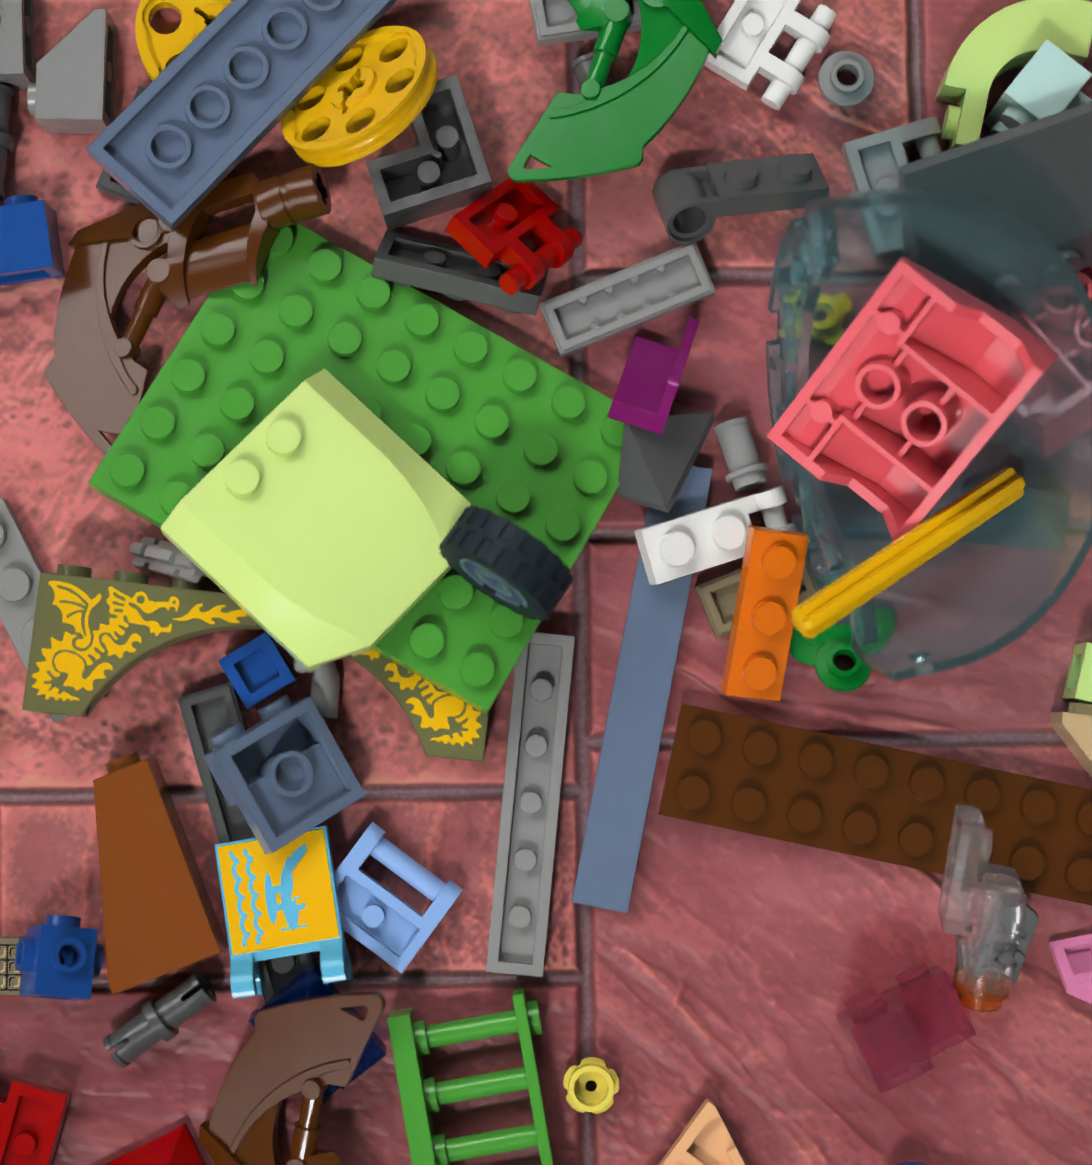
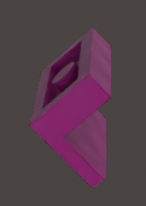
[607,317,700,435]

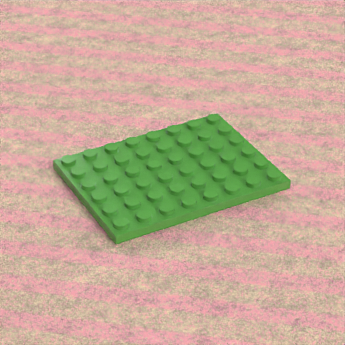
[88,223,624,715]

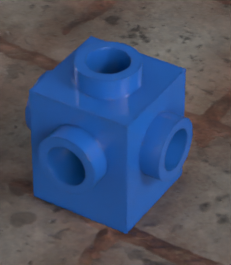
[15,915,103,1001]

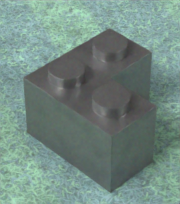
[366,75,493,230]

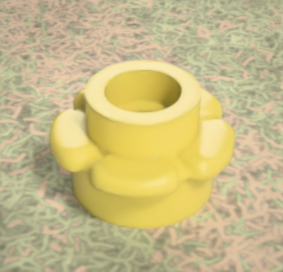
[563,1057,619,1114]

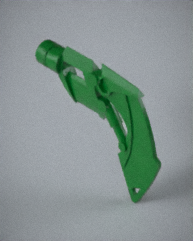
[508,0,723,183]

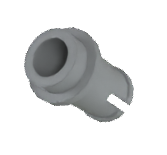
[713,417,769,492]

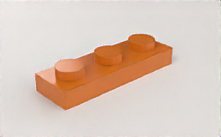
[721,525,809,701]

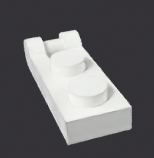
[634,485,796,585]

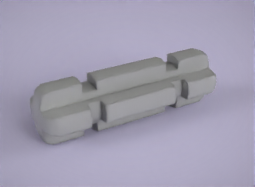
[129,536,208,583]

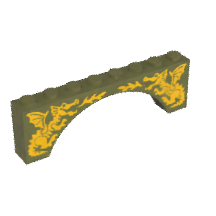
[22,564,489,762]

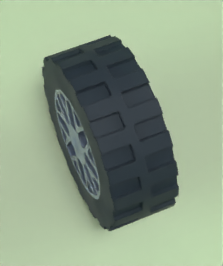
[439,506,574,621]

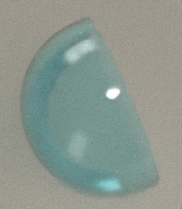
[766,187,1092,681]

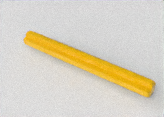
[791,467,1026,638]

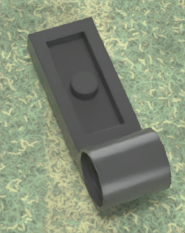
[652,153,829,244]

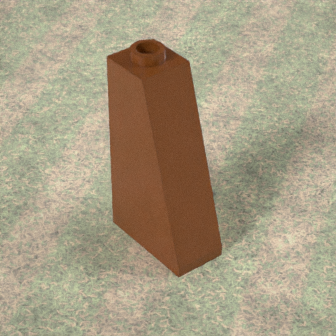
[93,752,228,995]

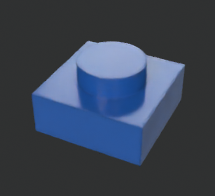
[218,632,298,709]

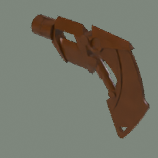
[45,164,332,455]
[199,992,386,1165]

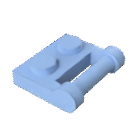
[335,822,463,974]

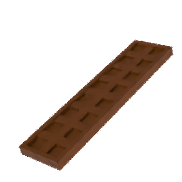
[658,704,1092,906]

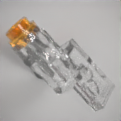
[937,804,1039,1012]

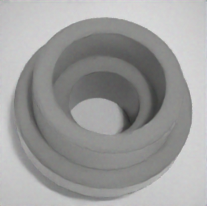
[818,51,874,108]

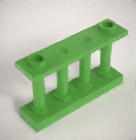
[387,987,555,1165]

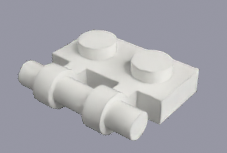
[704,0,837,110]

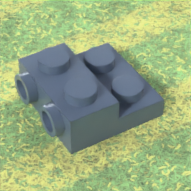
[202,695,365,854]

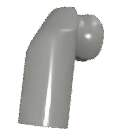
[294,658,340,719]

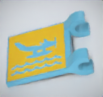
[215,825,353,999]

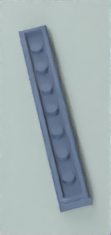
[572,466,713,913]

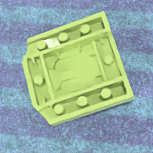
[161,368,471,672]

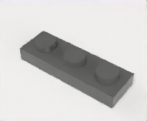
[372,230,548,316]

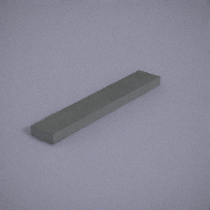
[177,682,325,1008]

